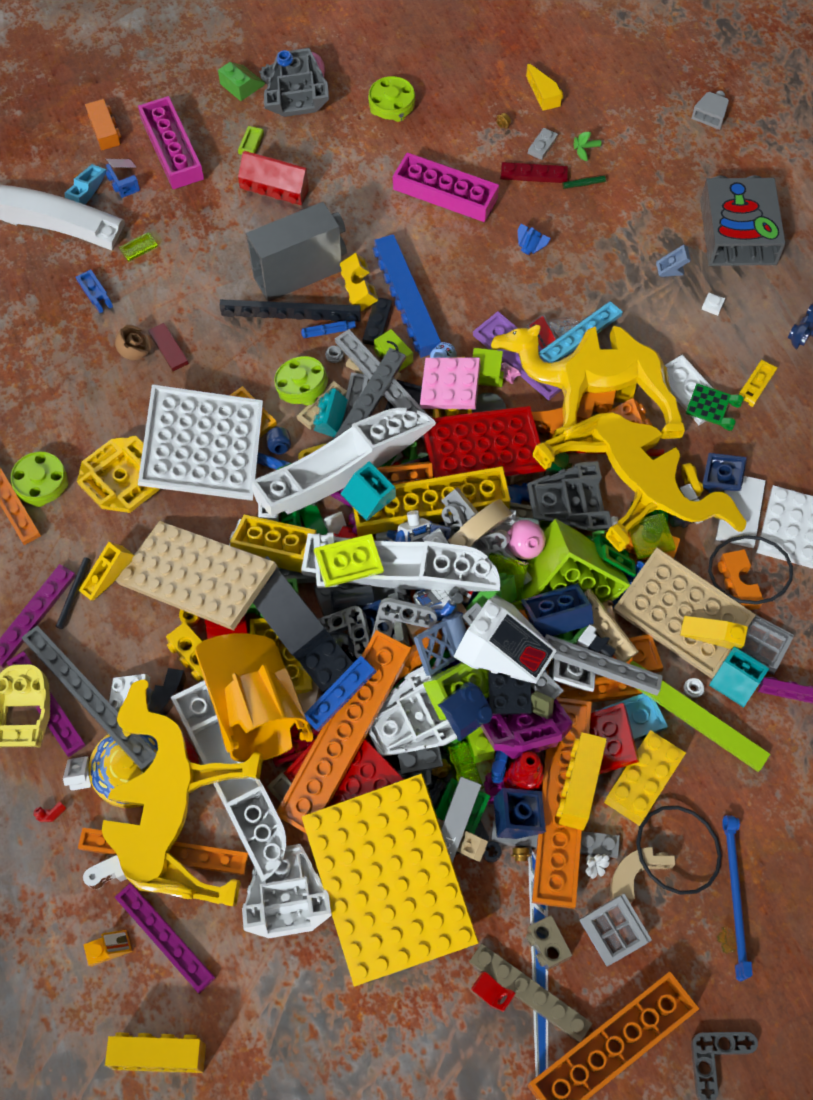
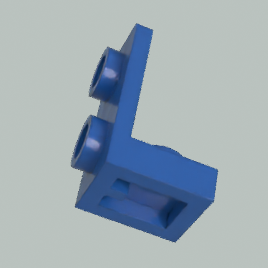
[105,164,140,198]

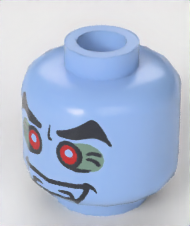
[430,342,457,358]

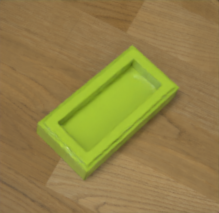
[238,126,264,155]

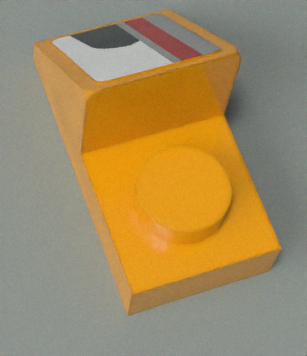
[83,930,133,967]

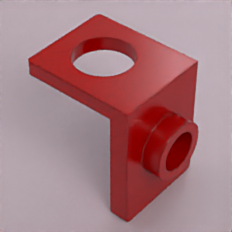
[471,971,516,1012]

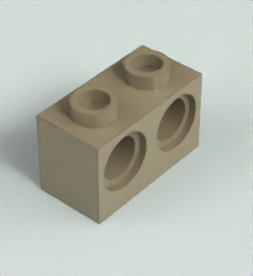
[526,915,572,971]

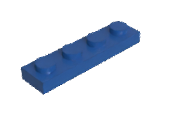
[305,656,377,731]

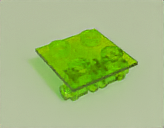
[448,742,484,789]

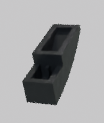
[148,668,187,716]

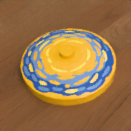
[89,734,158,808]

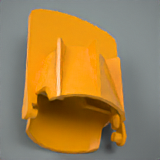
[195,634,313,762]

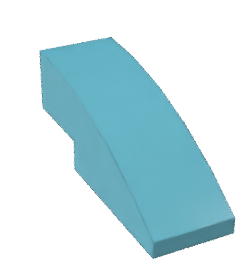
[65,164,106,204]

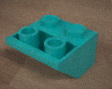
[313,388,348,438]
[341,461,396,521]
[709,646,769,708]

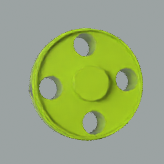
[368,76,415,122]
[274,356,328,405]
[11,452,69,507]

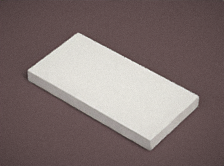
[665,355,728,425]
[715,476,765,548]

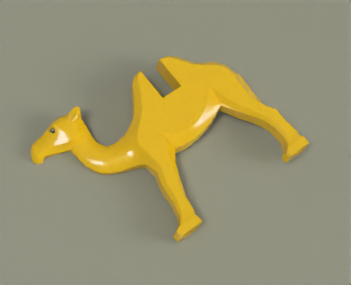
[491,325,685,439]
[533,412,747,552]
[102,680,263,907]

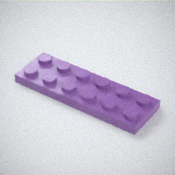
[473,312,561,400]

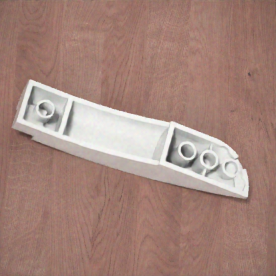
[0,185,125,250]
[252,408,436,517]
[301,533,500,591]
[171,680,286,882]

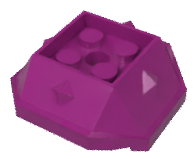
[480,689,572,759]

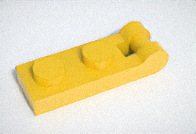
[739,359,777,407]

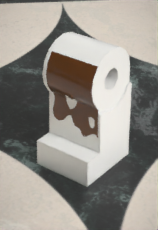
[83,855,127,889]

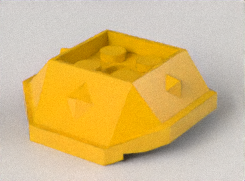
[77,436,160,513]

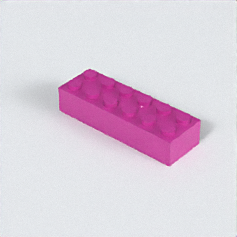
[138,96,204,190]
[393,152,499,222]

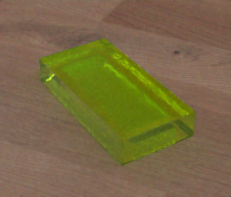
[119,232,158,262]

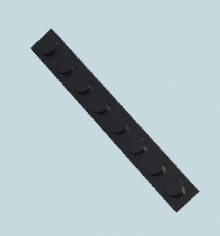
[219,299,361,322]

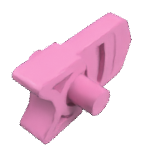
[501,362,521,384]

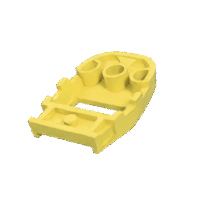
[0,665,50,748]

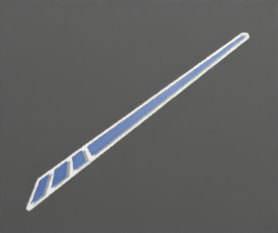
[528,848,548,1100]

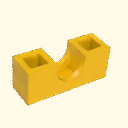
[340,253,378,311]

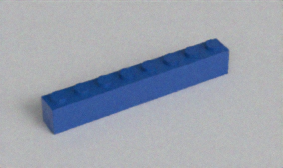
[372,234,441,358]

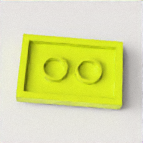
[314,534,384,587]

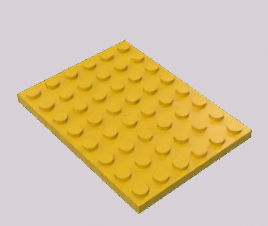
[302,774,479,987]

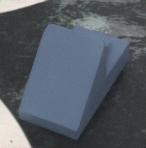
[656,245,691,277]

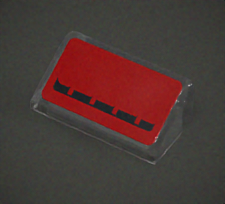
[527,314,557,349]

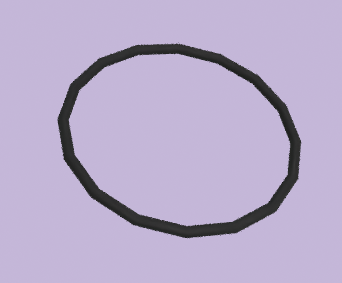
[708,535,793,605]
[636,806,722,895]

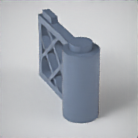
[413,613,467,678]

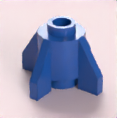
[518,224,551,255]

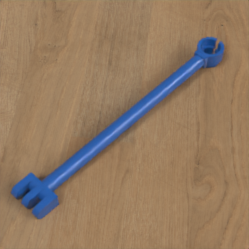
[722,815,753,982]

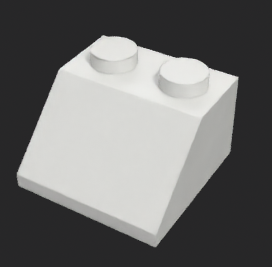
[549,658,595,692]

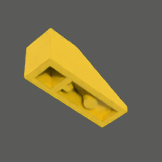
[526,64,563,111]
[79,542,135,601]
[680,616,748,650]

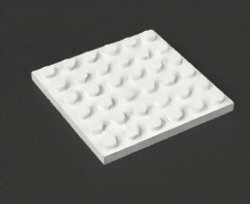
[138,385,263,500]

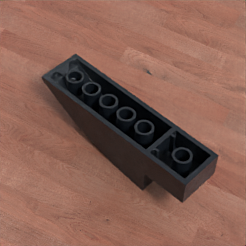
[253,556,353,693]

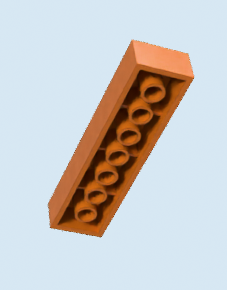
[527,971,699,1100]

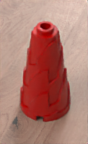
[504,751,544,791]

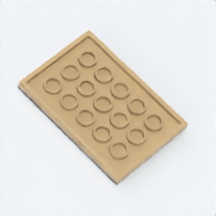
[613,548,756,679]

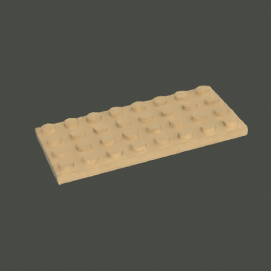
[116,521,277,630]

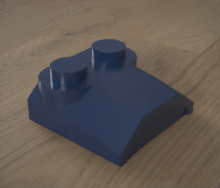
[703,453,747,493]
[438,682,492,741]

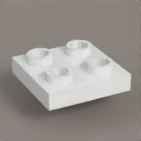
[109,674,153,712]

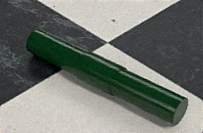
[562,175,606,189]

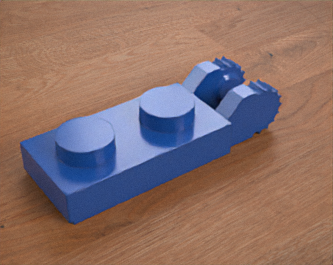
[75,270,113,313]
[491,751,510,784]

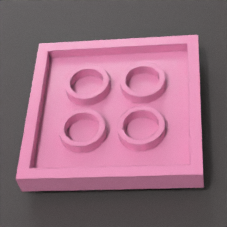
[420,358,481,409]

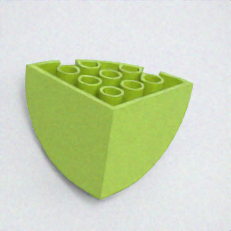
[519,519,630,603]

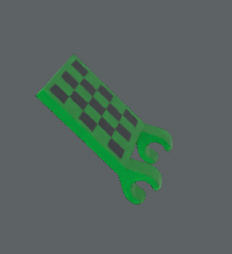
[685,383,744,431]

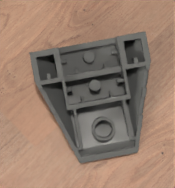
[264,48,329,117]
[527,461,612,531]

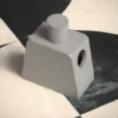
[691,91,729,130]

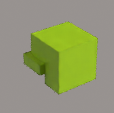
[473,348,504,387]

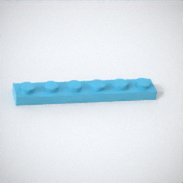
[538,301,623,363]

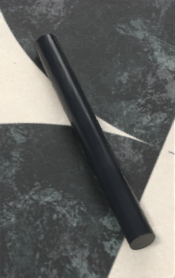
[56,557,91,629]

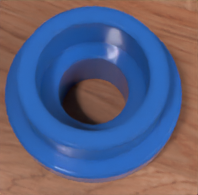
[277,50,293,66]

